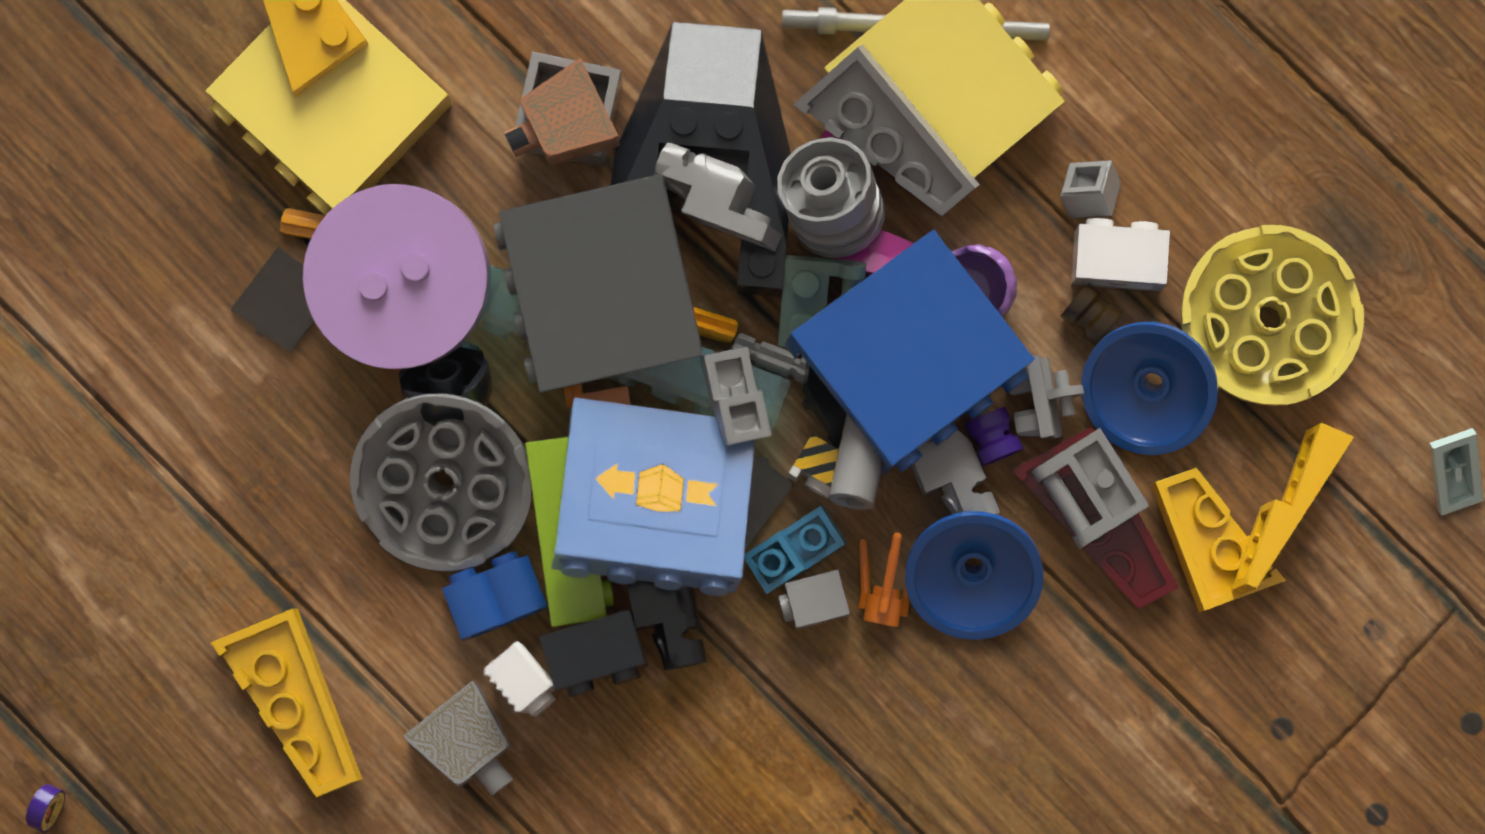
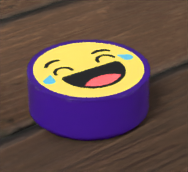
[26,784,65,833]

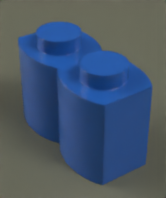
[442,551,548,642]

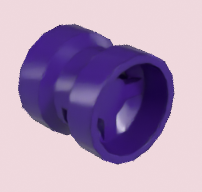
[964,407,1023,466]

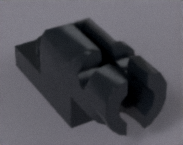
[627,580,707,671]

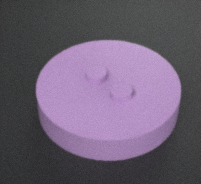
[303,184,491,369]

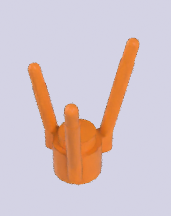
[858,533,910,627]

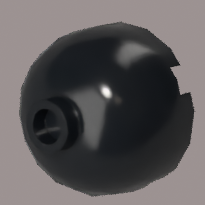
[398,342,492,425]

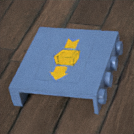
[551,397,755,596]

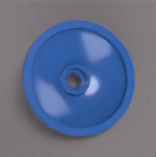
[1081,322,1218,455]
[905,511,1043,640]

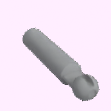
[829,413,883,510]

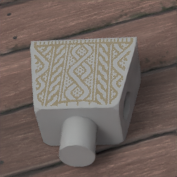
[404,681,514,796]

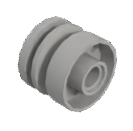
[777,137,885,258]

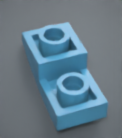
[744,505,848,594]

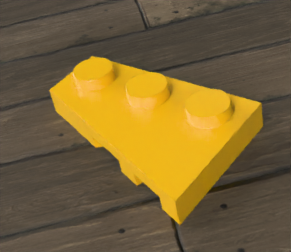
[263,0,368,96]
[1151,468,1286,613]

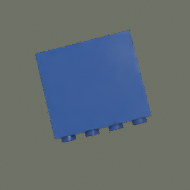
[784,229,1035,475]

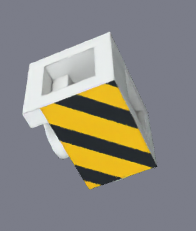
[788,434,839,499]

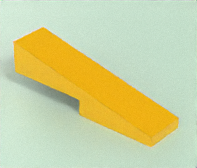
[1232,423,1354,594]

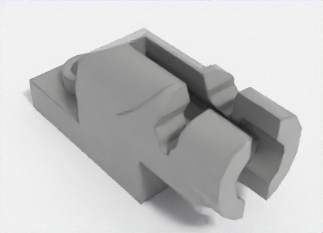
[654,143,782,252]
[910,430,1001,515]

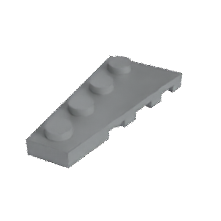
[793,45,980,216]

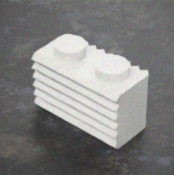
[484,641,556,717]

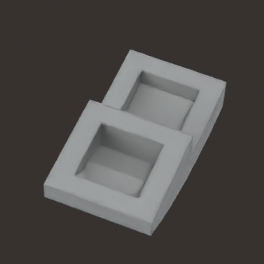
[700,346,772,445]

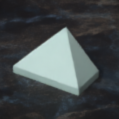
[1430,428,1484,516]

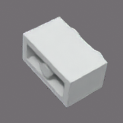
[1071,218,1170,291]

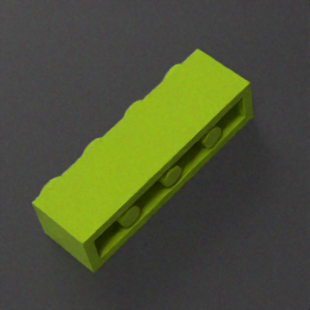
[525,436,614,627]

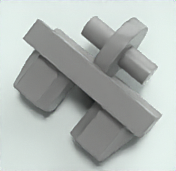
[1010,355,1085,440]

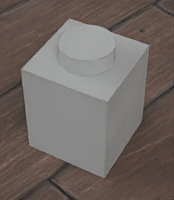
[778,570,850,630]

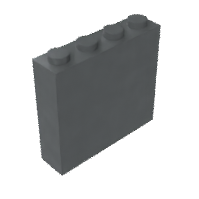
[494,174,704,392]

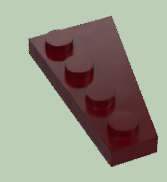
[1012,427,1179,609]

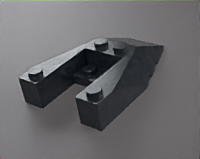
[611,22,791,298]

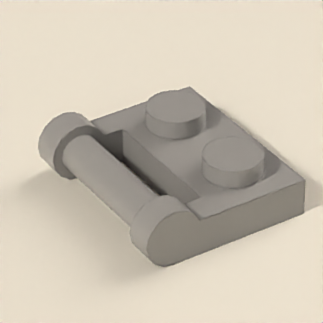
[1031,428,1149,550]

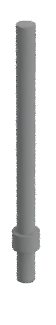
[782,7,1050,41]

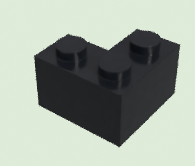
[540,610,648,698]

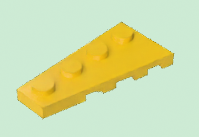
[211,608,362,797]

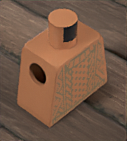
[504,58,620,165]

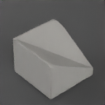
[1060,160,1120,218]

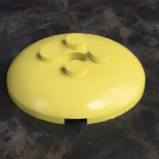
[1181,225,1364,406]

